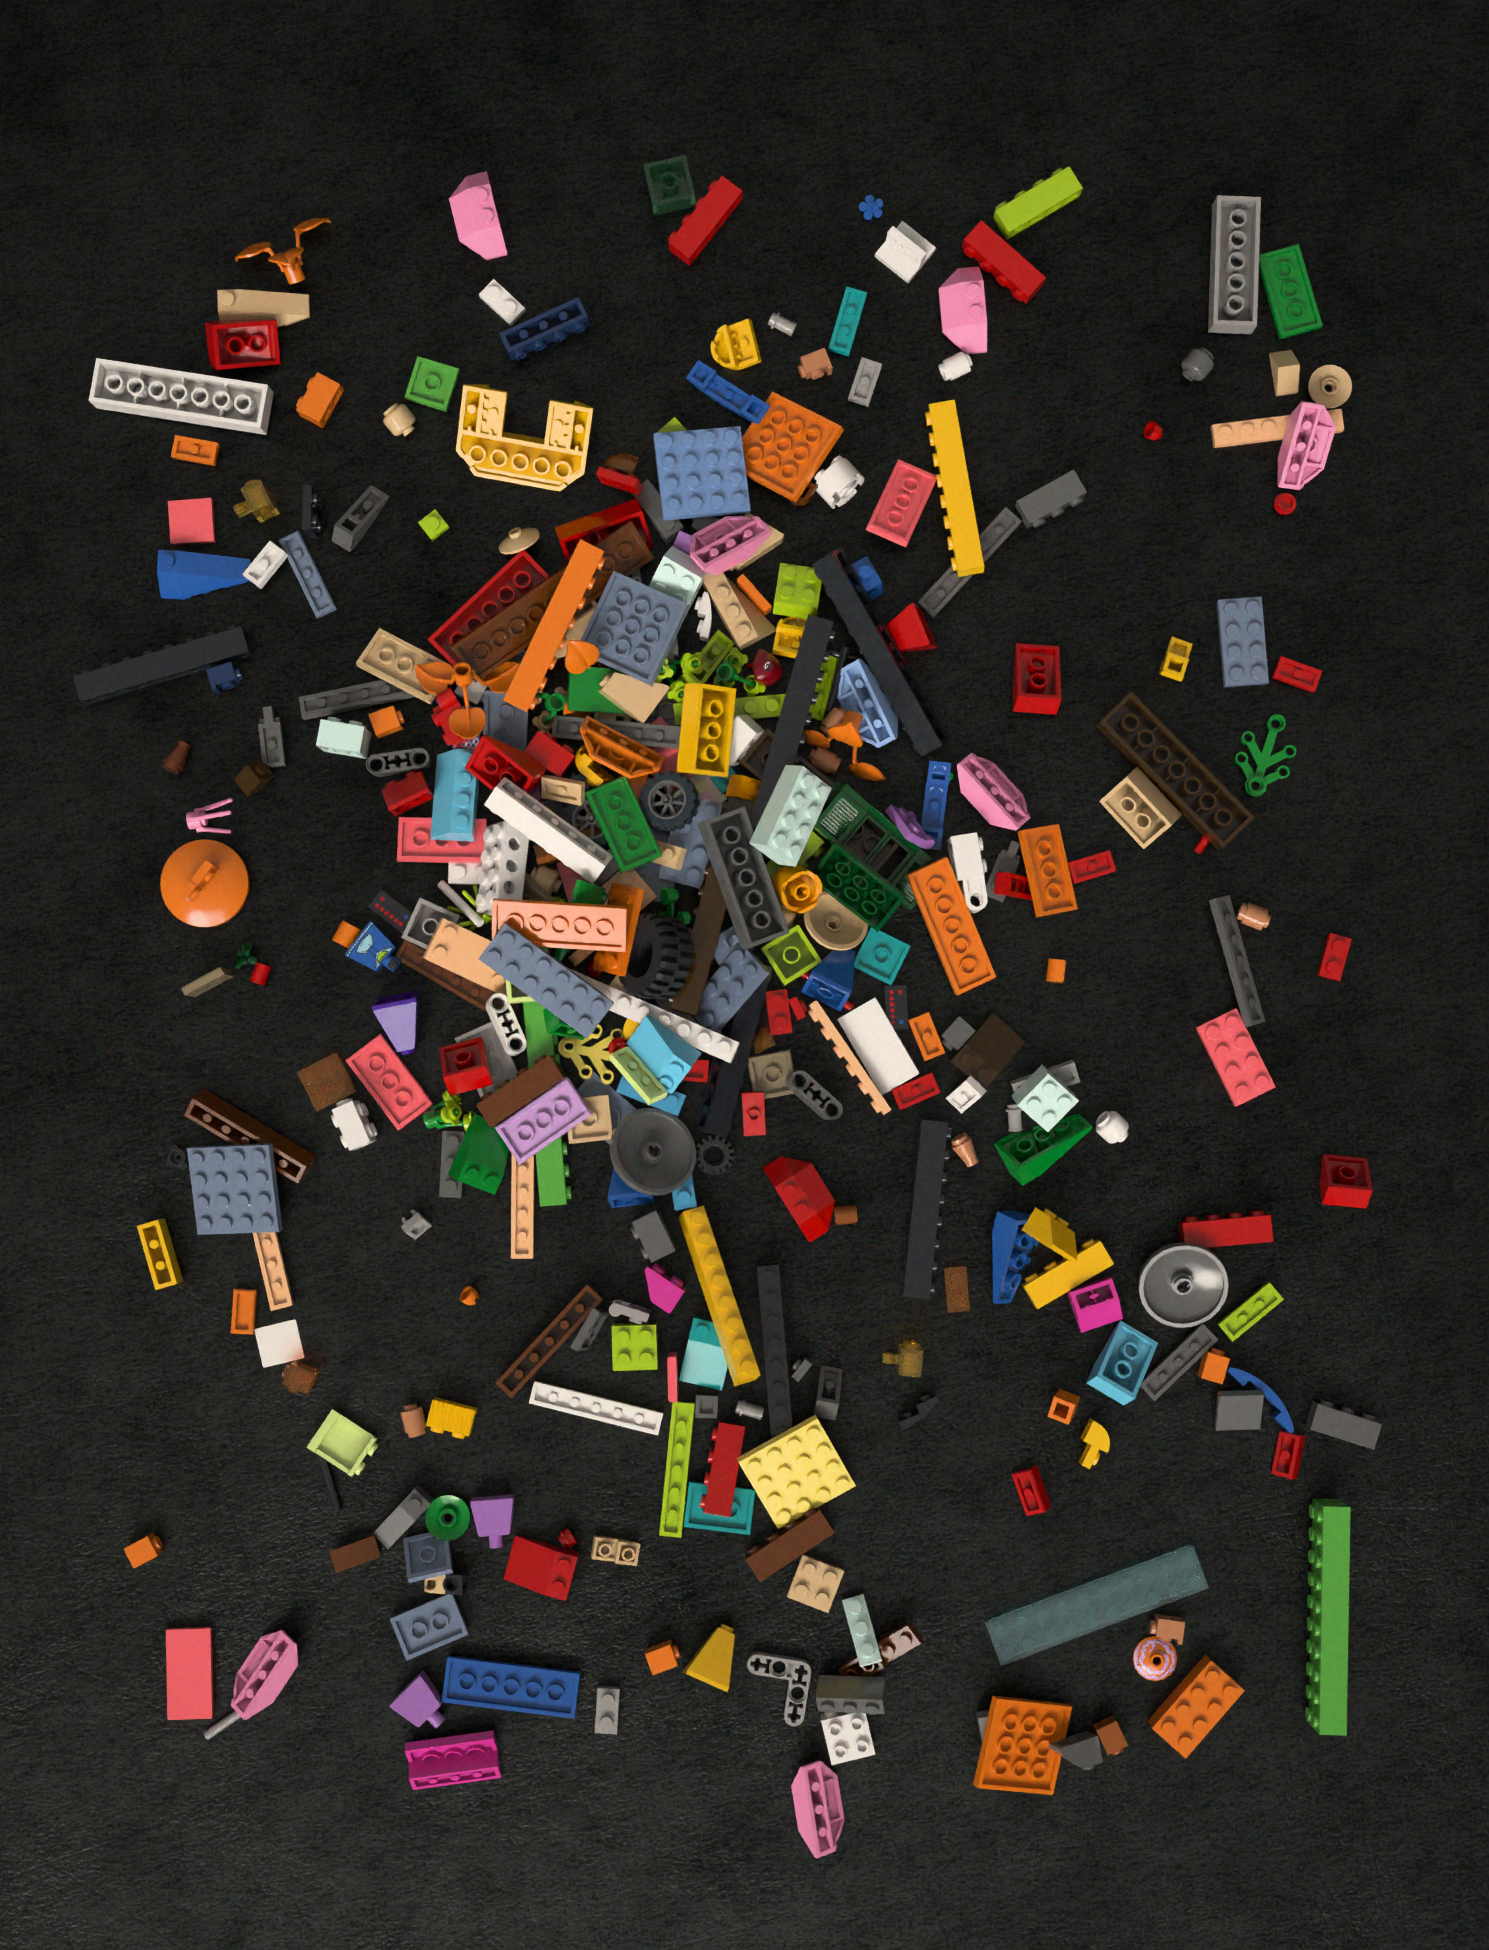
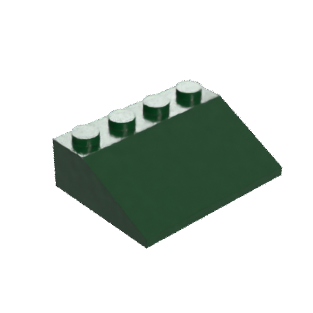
[813,841,907,932]

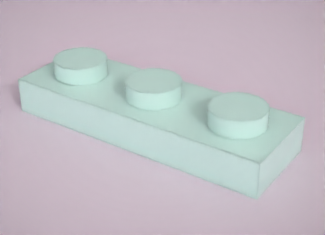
[842,1594,882,1667]

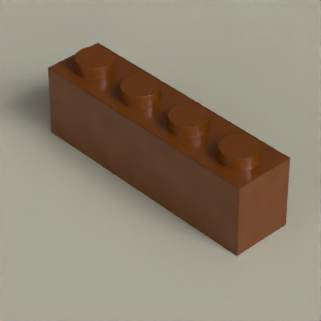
[476,1054,567,1127]
[745,1507,835,1582]

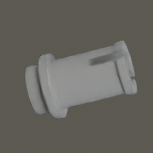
[768,312,797,336]
[1005,1104,1023,1132]
[735,1399,764,1420]

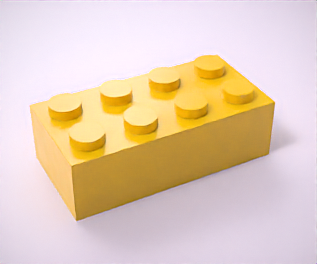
[677,683,736,777]

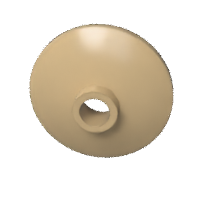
[1308,365,1352,408]
[499,527,540,554]

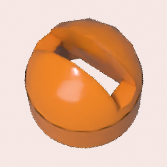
[460,1286,479,1305]

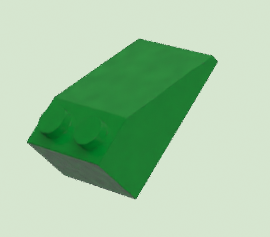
[448,1113,509,1195]

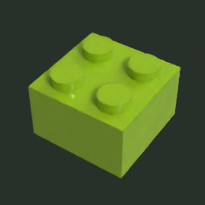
[773,563,822,619]
[761,925,822,986]
[612,1322,658,1371]

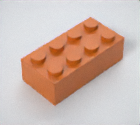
[1147,1654,1245,1759]

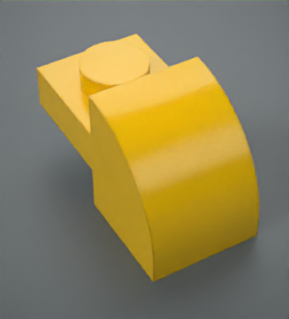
[1159,637,1193,682]
[1079,1418,1110,1469]

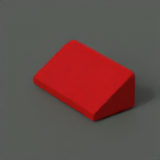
[1271,1430,1306,1480]
[1012,1465,1051,1516]

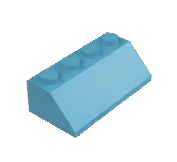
[430,749,479,842]

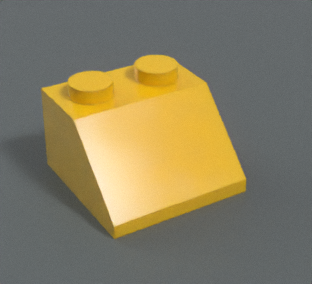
[1022,1207,1078,1264]

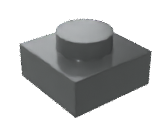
[791,1357,812,1382]
[695,1394,718,1418]

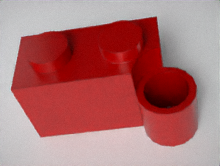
[431,687,478,749]

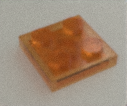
[297,1052,357,1112]

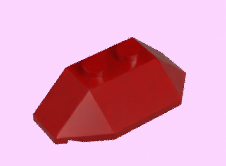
[763,1156,835,1243]

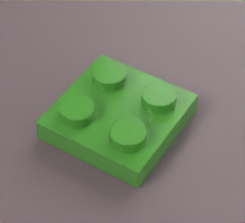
[405,356,460,412]

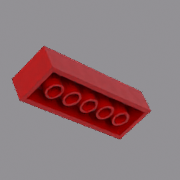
[428,550,549,668]

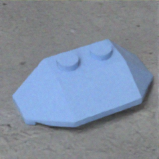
[837,659,898,748]

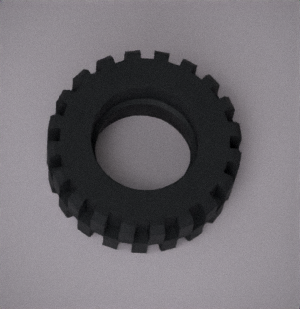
[619,913,693,1000]

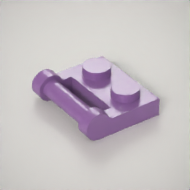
[885,805,935,850]

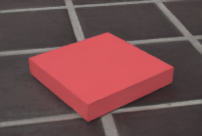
[168,498,216,546]
[667,1352,679,1402]

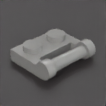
[609,1299,651,1324]

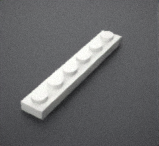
[529,1381,664,1435]

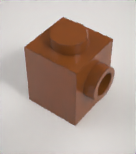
[1093,1715,1128,1755]

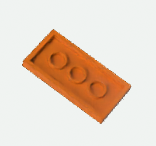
[1018,824,1078,918]
[593,883,645,977]

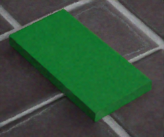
[1259,244,1323,339]
[567,667,655,716]
[585,776,662,874]

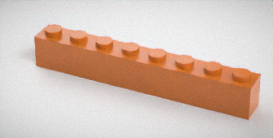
[503,539,606,712]

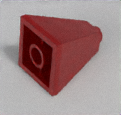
[886,603,937,653]

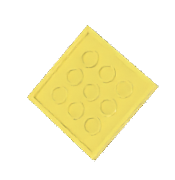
[737,1415,856,1529]

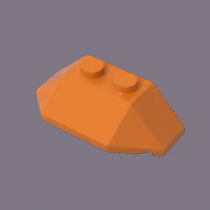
[580,716,665,779]

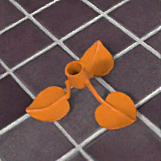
[235,218,331,284]
[563,640,613,718]
[415,662,519,739]
[803,711,886,781]

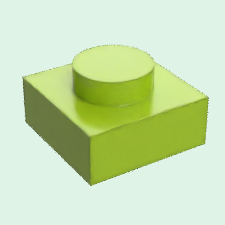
[418,510,449,541]

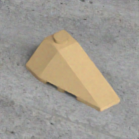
[217,289,310,327]

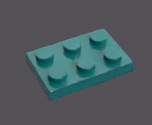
[684,1481,755,1535]

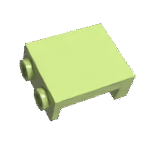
[307,1409,378,1477]

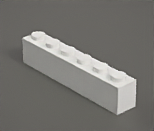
[484,777,613,884]

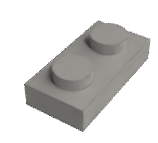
[848,357,882,407]
[595,1686,620,1735]

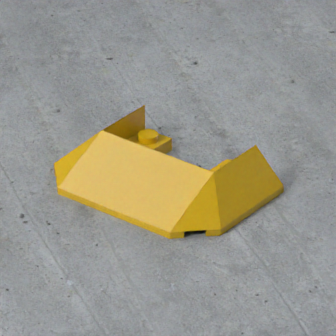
[456,384,594,491]

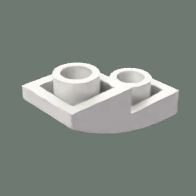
[695,592,712,642]

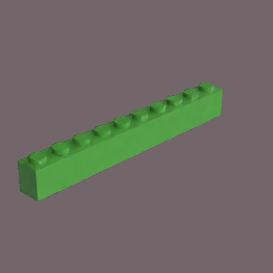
[523,1001,572,1207]

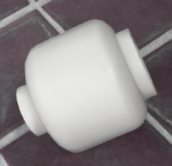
[1096,1111,1129,1144]

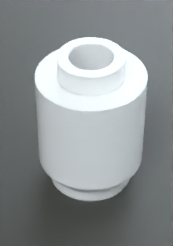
[939,351,973,381]

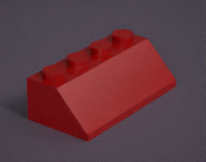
[555,498,654,563]

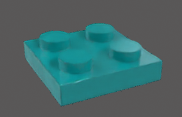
[854,927,911,986]

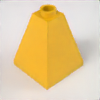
[683,1624,735,1692]

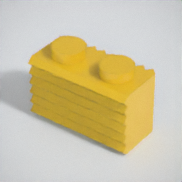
[426,1397,478,1439]

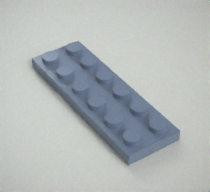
[478,922,614,1038]

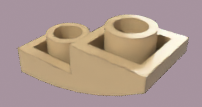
[591,1535,640,1566]

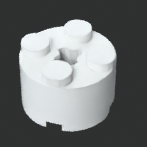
[814,455,864,509]

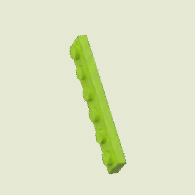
[672,694,786,726]
[659,1401,695,1538]

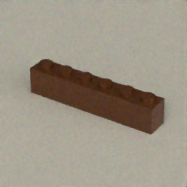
[184,1089,317,1184]
[496,1282,605,1398]

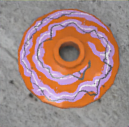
[1132,1636,1177,1681]

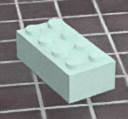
[749,765,832,867]

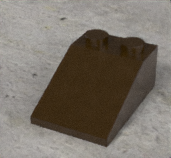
[949,1013,1025,1089]

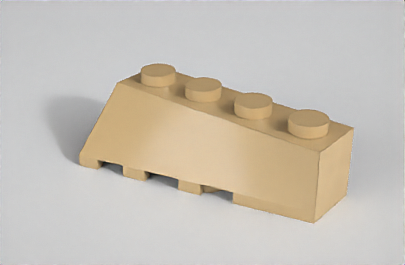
[702,572,776,651]

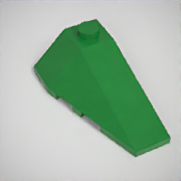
[555,879,608,963]
[994,1114,1092,1186]

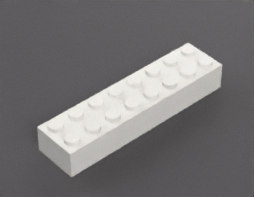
[89,358,274,435]

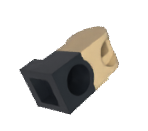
[424,1570,468,1595]

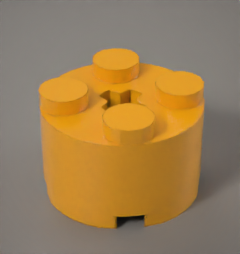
[771,863,822,913]

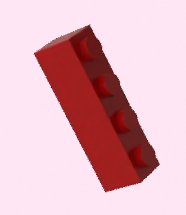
[668,176,743,266]
[962,220,1046,304]
[1178,1210,1273,1248]
[700,1422,745,1518]

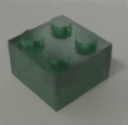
[643,155,696,216]

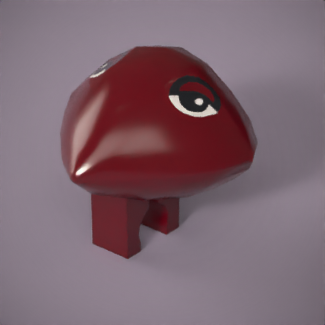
[746,649,783,686]

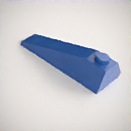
[157,550,251,600]
[992,1210,1039,1304]

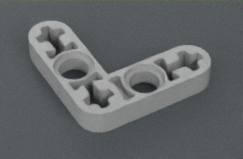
[747,1652,811,1726]

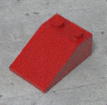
[205,319,280,370]
[1013,643,1061,715]
[465,734,547,796]
[504,1535,579,1601]

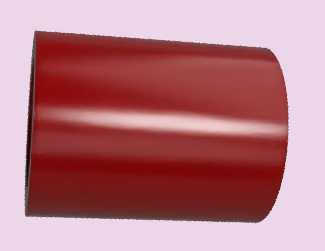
[250,962,271,986]

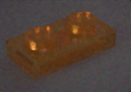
[944,1266,970,1313]

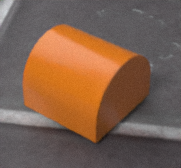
[332,920,362,949]
[1046,959,1066,983]

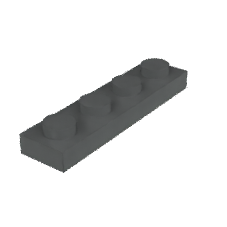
[1140,1323,1218,1401]

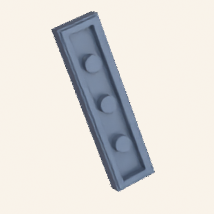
[279,531,337,619]

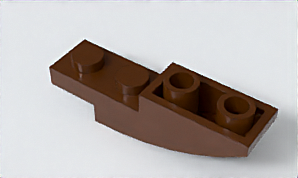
[838,1621,923,1677]

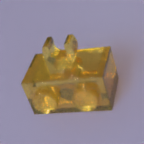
[233,479,280,523]
[882,1340,923,1377]

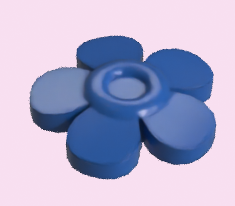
[859,195,883,220]

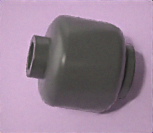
[1181,347,1214,381]

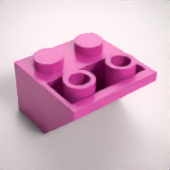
[645,1263,686,1314]
[1067,1276,1123,1333]

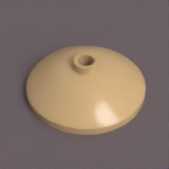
[804,891,868,951]

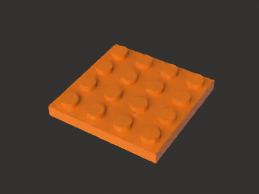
[742,392,844,502]
[973,1696,1072,1795]

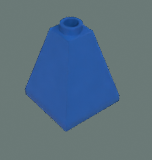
[801,948,855,1011]
[608,1168,655,1208]

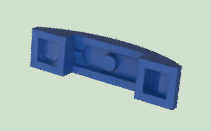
[686,360,770,425]
[920,760,951,850]
[1227,1365,1294,1434]

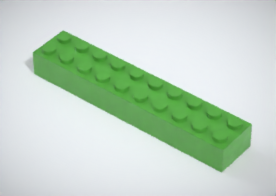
[1305,1498,1351,1736]

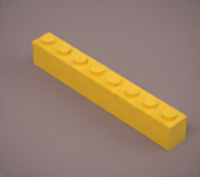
[925,399,984,577]
[679,1206,760,1387]

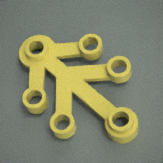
[558,1024,624,1085]

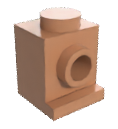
[798,348,833,380]
[1149,1614,1185,1645]

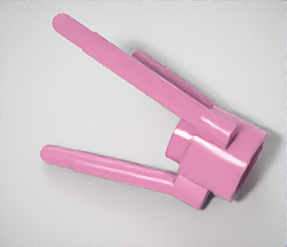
[186,798,233,834]

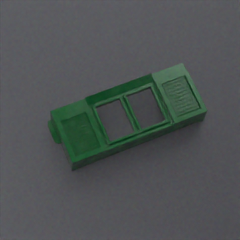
[813,782,934,910]

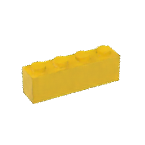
[1022,1239,1114,1309]

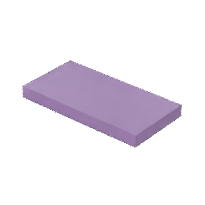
[495,1077,593,1164]

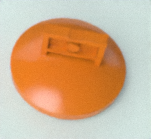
[160,840,250,927]

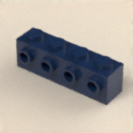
[499,297,589,361]

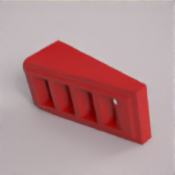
[994,872,1032,900]

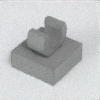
[401,1210,432,1240]

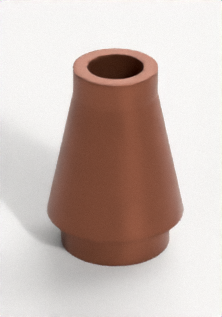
[163,740,191,774]

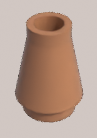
[951,1133,979,1167]

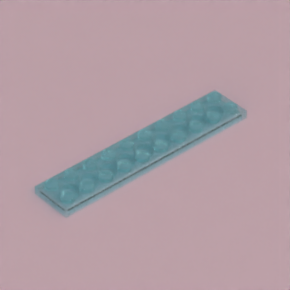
[985,1544,1209,1666]

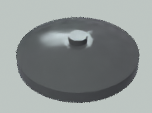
[610,1108,696,1196]
[1138,1242,1228,1328]

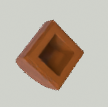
[834,1205,858,1225]

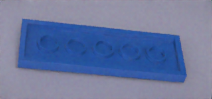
[442,1655,580,1719]

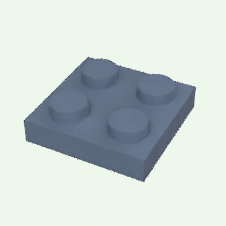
[403,1532,453,1583]

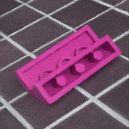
[405,1731,501,1790]

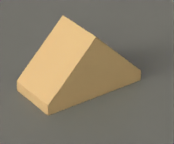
[1269,350,1300,396]

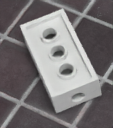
[476,821,529,916]

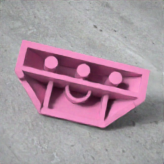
[449,171,508,260]
[939,267,987,354]
[1278,401,1336,490]
[690,516,772,576]
[957,753,1030,831]
[231,1630,298,1720]
[791,1760,844,1858]

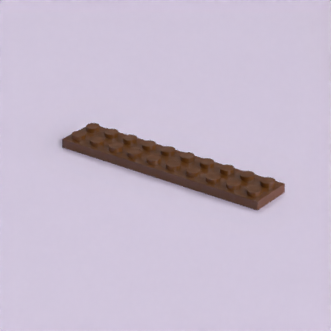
[450,521,654,683]

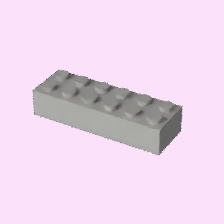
[1208,195,1261,334]

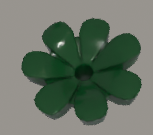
[234,942,257,969]

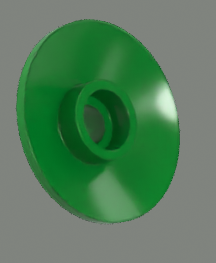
[425,1495,470,1541]

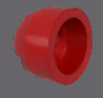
[1144,421,1163,440]

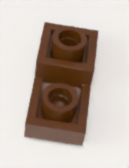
[329,1536,381,1573]

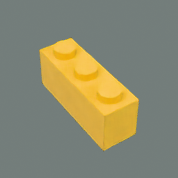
[137,1218,183,1290]

